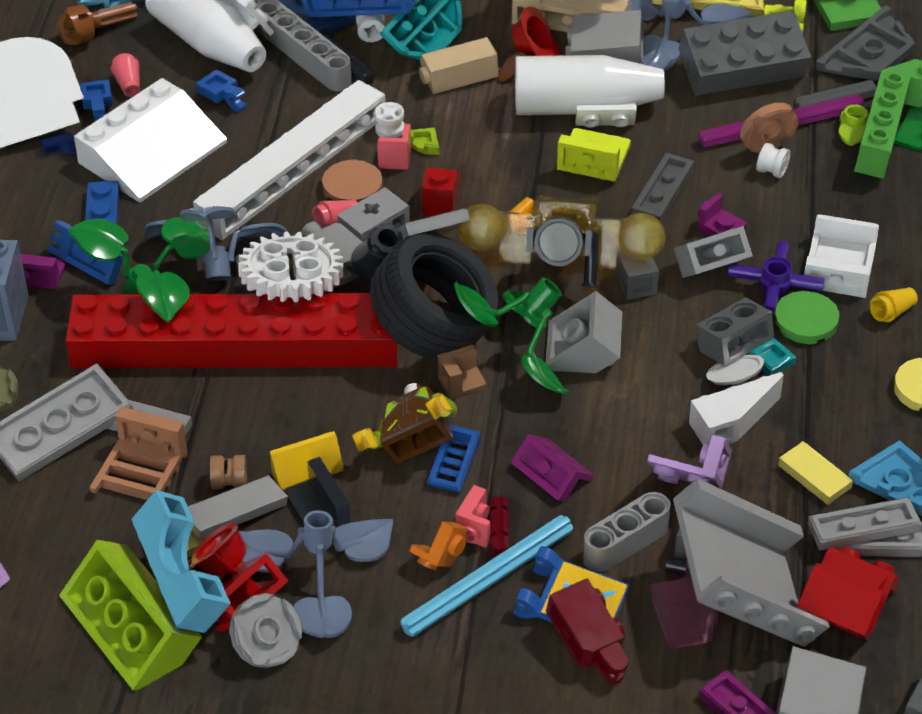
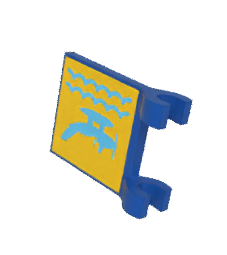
[513,546,629,622]

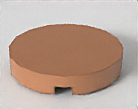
[740,102,798,153]
[322,160,383,203]

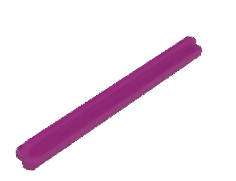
[698,94,864,148]

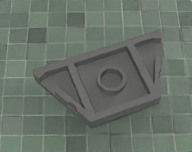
[816,5,915,81]

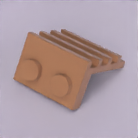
[89,407,188,500]

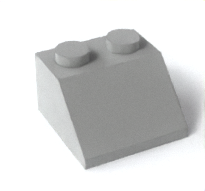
[545,291,622,373]

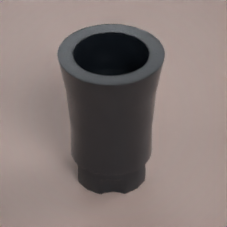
[351,223,403,282]

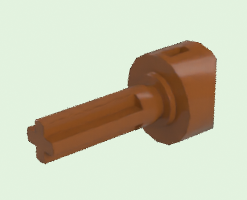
[57,2,138,45]

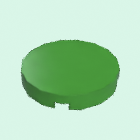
[774,291,840,344]

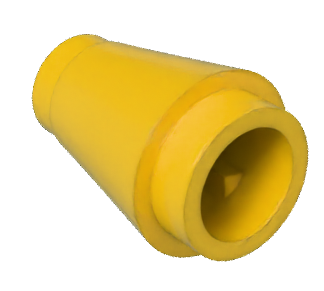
[869,287,918,322]

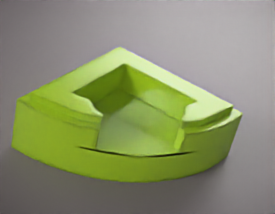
[411,128,439,155]

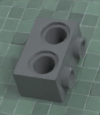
[696,297,774,366]

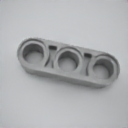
[583,492,670,572]

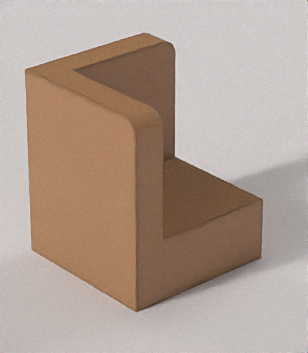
[438,345,486,400]

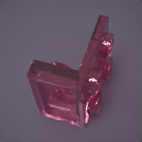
[650,560,718,649]

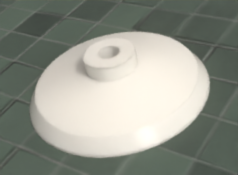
[706,355,764,385]

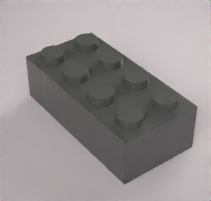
[678,10,811,96]

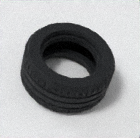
[370,233,499,360]

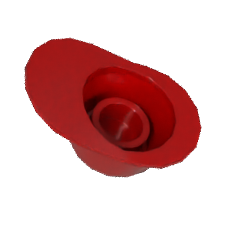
[511,6,562,56]
[190,522,247,577]

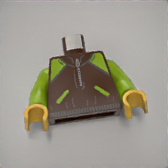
[352,383,457,464]

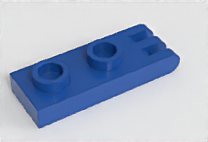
[46,220,123,285]

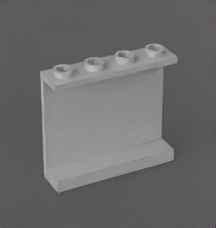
[673,478,829,647]

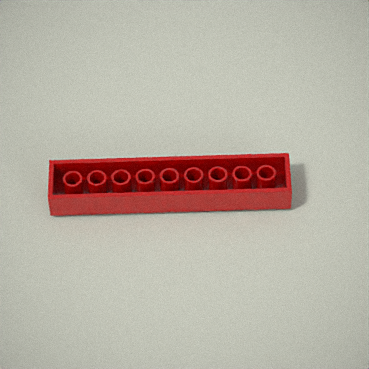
[66,293,398,369]

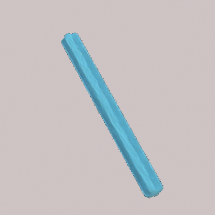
[400,515,573,637]

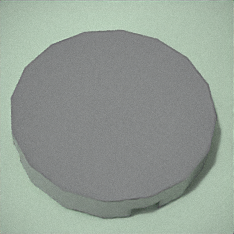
[229,593,302,668]

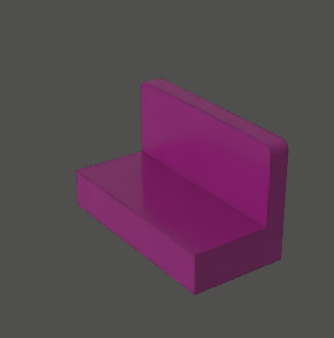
[20,254,67,289]
[510,434,595,502]

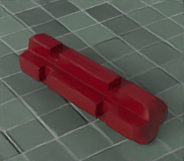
[490,496,509,557]

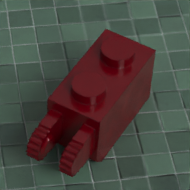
[545,578,629,685]

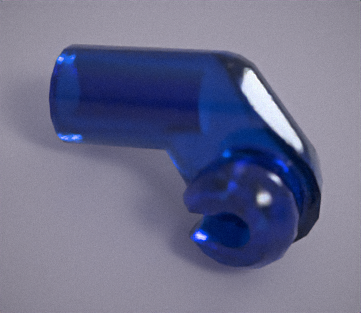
[40,132,77,155]

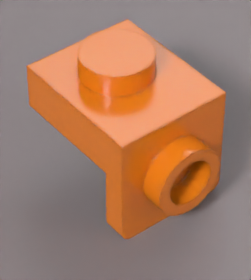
[409,521,469,570]

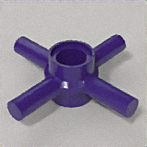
[728,241,825,315]

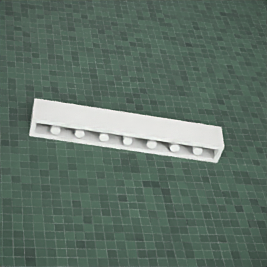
[193,80,385,240]

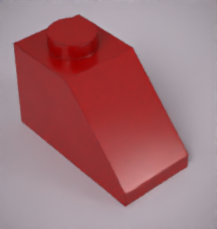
[422,168,461,216]

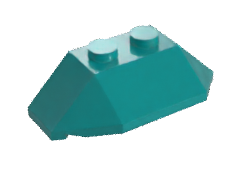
[379,0,462,60]

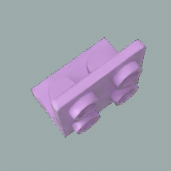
[647,435,732,489]

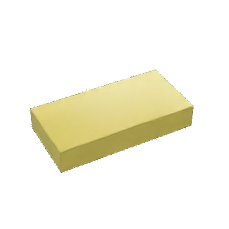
[778,441,853,505]

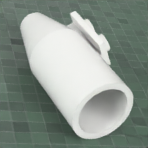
[515,55,665,128]

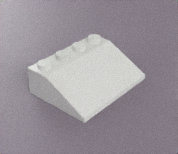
[74,78,227,203]

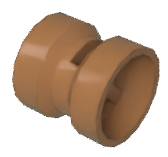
[210,455,247,490]

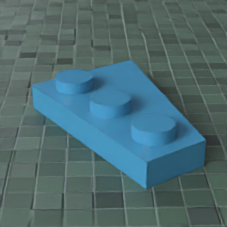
[848,440,922,516]

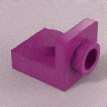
[698,194,747,237]

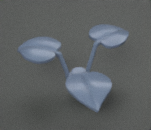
[631,0,752,71]
[144,206,288,281]
[239,510,393,638]

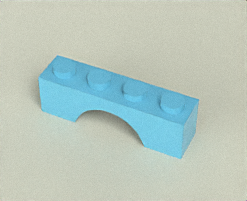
[131,490,230,633]

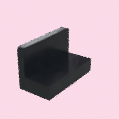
[285,457,350,528]

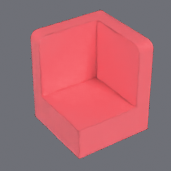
[377,124,411,170]

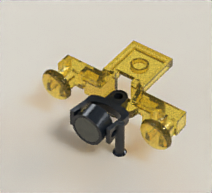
[458,196,665,287]

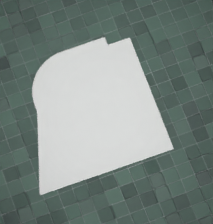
[0,37,83,148]

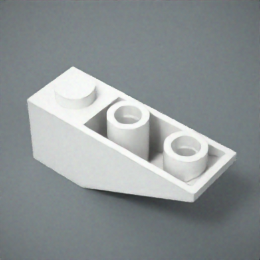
[689,372,784,444]

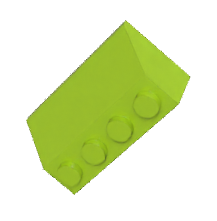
[59,540,202,690]

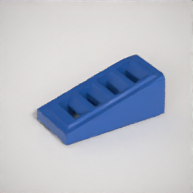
[427,424,481,494]

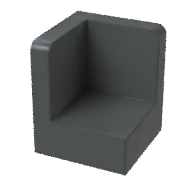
[616,246,659,300]

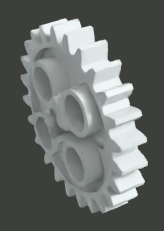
[238,232,343,302]

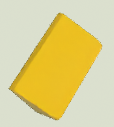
[270,431,343,490]

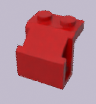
[797,546,900,641]
[188,553,288,632]

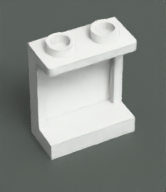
[804,214,879,298]

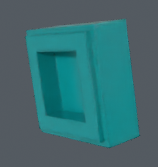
[749,338,796,376]

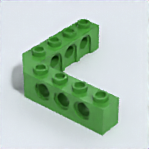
[854,59,922,179]

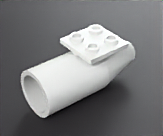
[145,0,274,72]

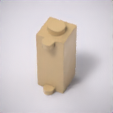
[419,37,498,94]

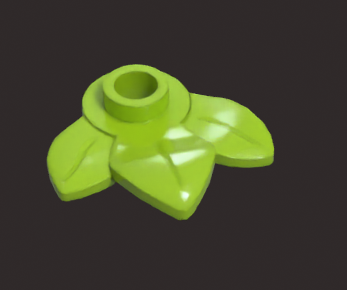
[838,104,869,146]

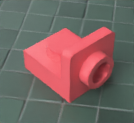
[455,485,490,547]

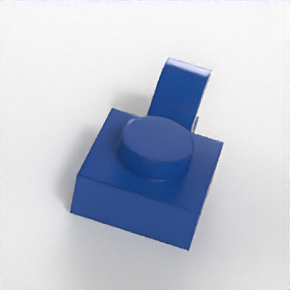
[196,69,247,112]
[80,79,113,122]

